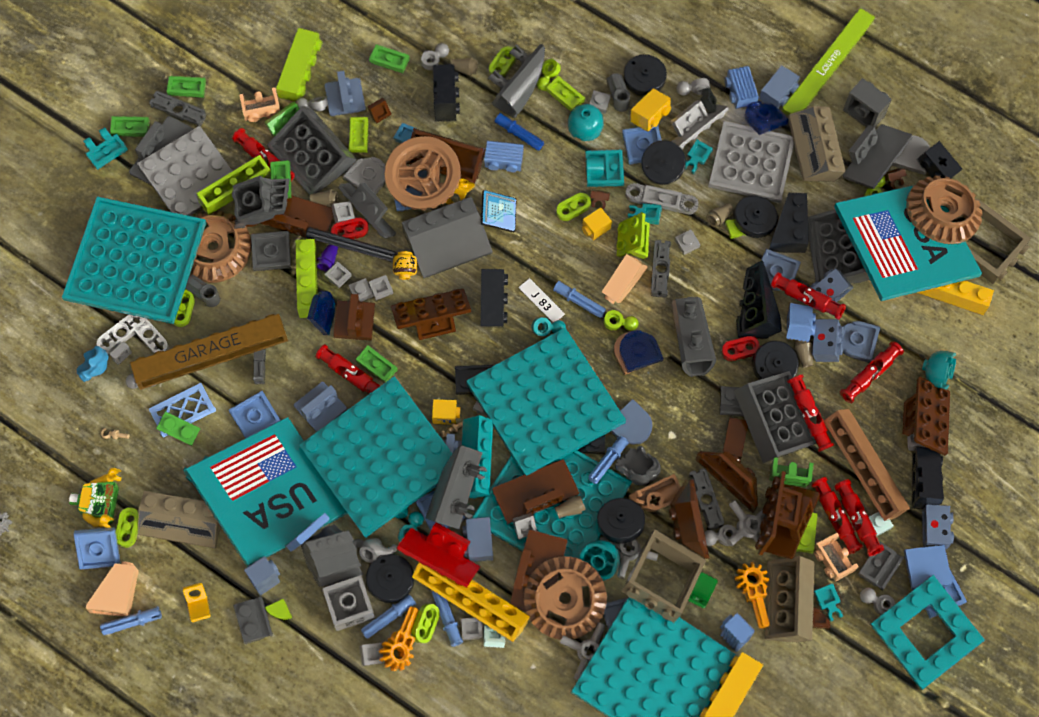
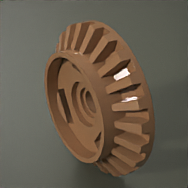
[385,136,461,211]
[906,176,983,244]
[189,211,252,283]
[524,556,607,640]

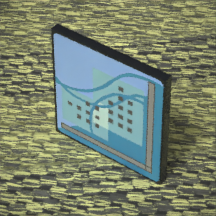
[481,190,517,233]

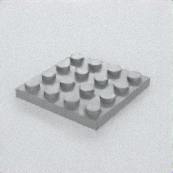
[708,121,794,203]
[137,126,232,216]

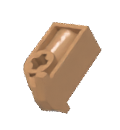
[628,474,681,512]

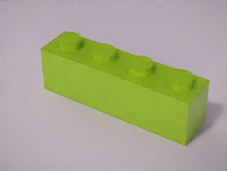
[276,28,322,102]
[197,155,271,216]
[295,239,319,318]

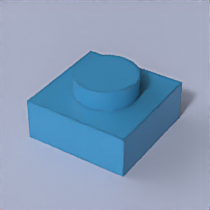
[393,123,417,143]

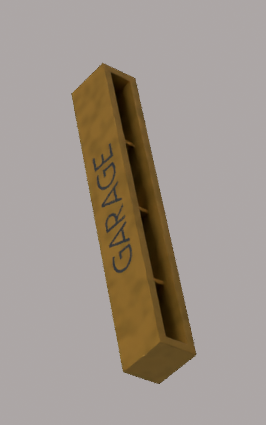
[130,314,288,390]

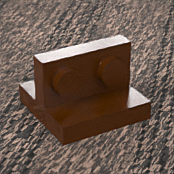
[333,294,375,341]

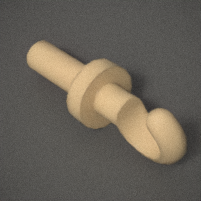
[440,421,463,437]
[101,428,130,439]

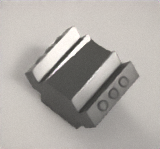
[232,176,289,229]
[301,524,364,587]

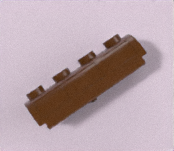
[408,128,485,184]

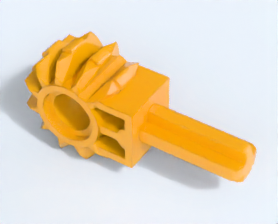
[734,562,770,628]
[378,606,419,671]

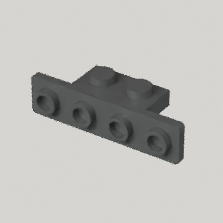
[338,183,396,238]

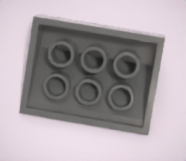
[267,106,357,195]
[402,197,493,279]
[808,209,870,284]
[734,371,817,463]

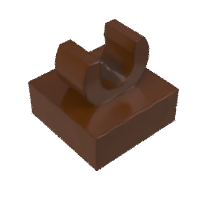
[367,98,391,124]
[884,168,907,189]
[590,189,610,209]

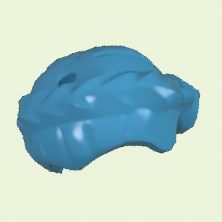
[76,346,109,382]

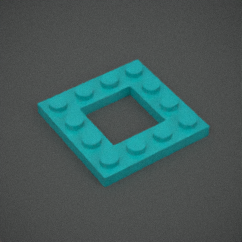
[870,575,985,690]

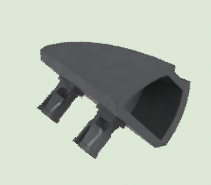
[488,44,545,118]
[671,297,716,377]
[425,445,487,529]

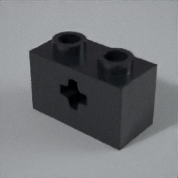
[917,141,963,179]

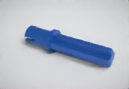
[494,113,544,151]

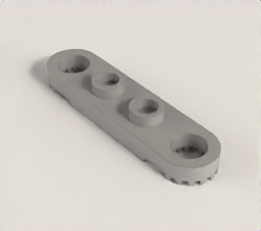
[625,183,699,214]

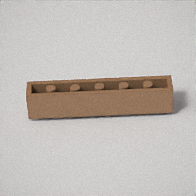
[824,409,910,521]

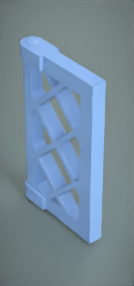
[149,383,216,438]

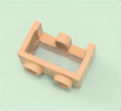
[240,88,280,122]
[814,533,858,582]

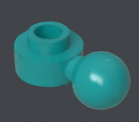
[531,317,566,336]
[398,511,424,541]

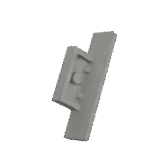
[671,100,729,149]

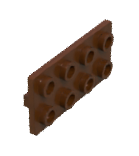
[260,195,334,243]
[391,289,471,340]
[902,377,950,456]
[492,460,579,524]
[757,471,802,555]
[755,484,820,559]
[510,530,568,617]

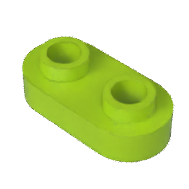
[489,47,516,77]
[556,193,591,221]
[174,290,195,327]
[116,507,139,548]
[411,604,440,643]

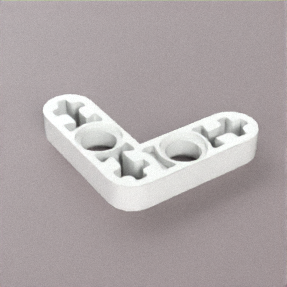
[97,315,169,354]

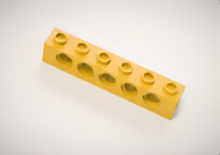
[412,562,530,642]

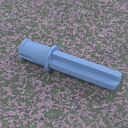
[553,280,606,318]
[588,436,629,484]
[432,591,463,647]
[361,594,416,639]
[100,606,162,635]

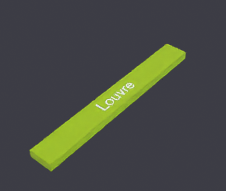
[782,8,875,115]

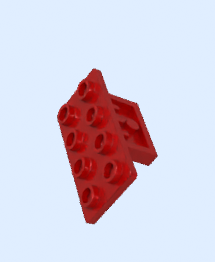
[397,522,480,588]

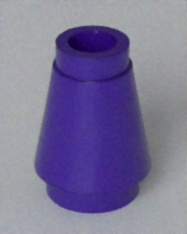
[316,244,338,272]

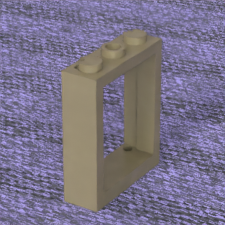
[956,198,1031,284]
[621,529,706,623]

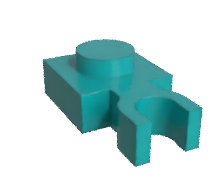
[685,140,713,174]
[628,203,662,225]
[814,583,843,622]

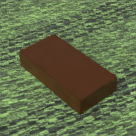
[723,417,748,460]

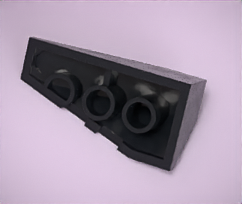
[736,260,782,339]

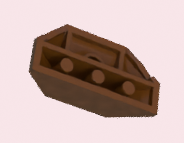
[696,451,758,513]
[669,479,710,559]

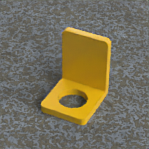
[446,178,475,205]
[183,583,211,622]

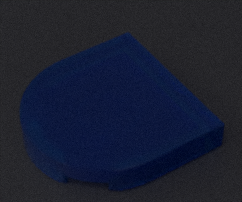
[745,101,788,135]
[307,291,335,335]
[619,330,664,373]

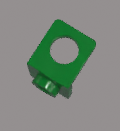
[688,572,718,609]

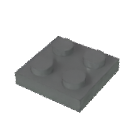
[251,231,291,271]

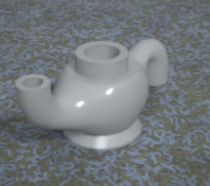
[352,538,397,563]

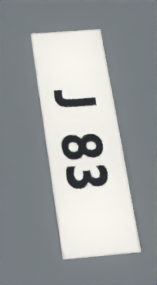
[519,278,565,322]

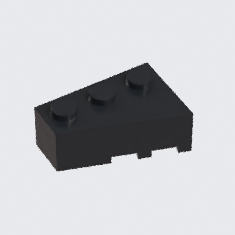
[433,64,460,122]
[769,193,809,253]
[481,269,508,328]
[912,447,944,509]

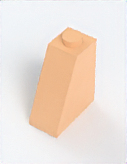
[602,254,648,304]
[86,562,139,617]

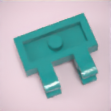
[83,127,128,170]

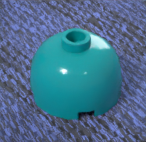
[567,104,604,141]
[922,350,956,390]
[579,540,621,581]

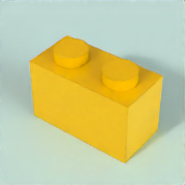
[631,88,671,132]

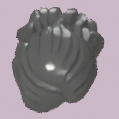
[615,446,661,486]

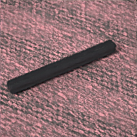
[306,227,397,262]

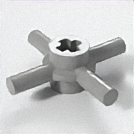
[727,500,765,546]
[600,537,658,579]
[560,623,605,680]

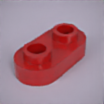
[331,218,368,239]
[721,336,760,361]

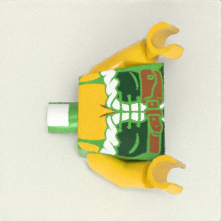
[69,468,121,528]

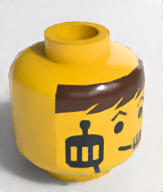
[393,251,417,280]

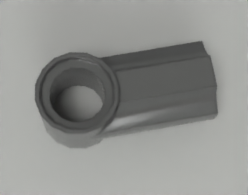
[607,73,630,112]
[185,274,220,307]

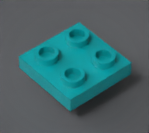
[585,150,624,187]

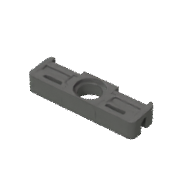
[149,91,206,127]
[650,240,671,298]
[253,349,266,385]
[689,468,724,530]

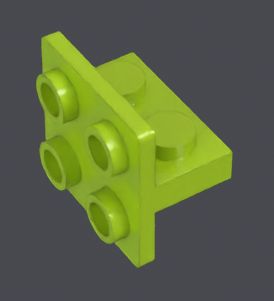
[616,212,650,259]

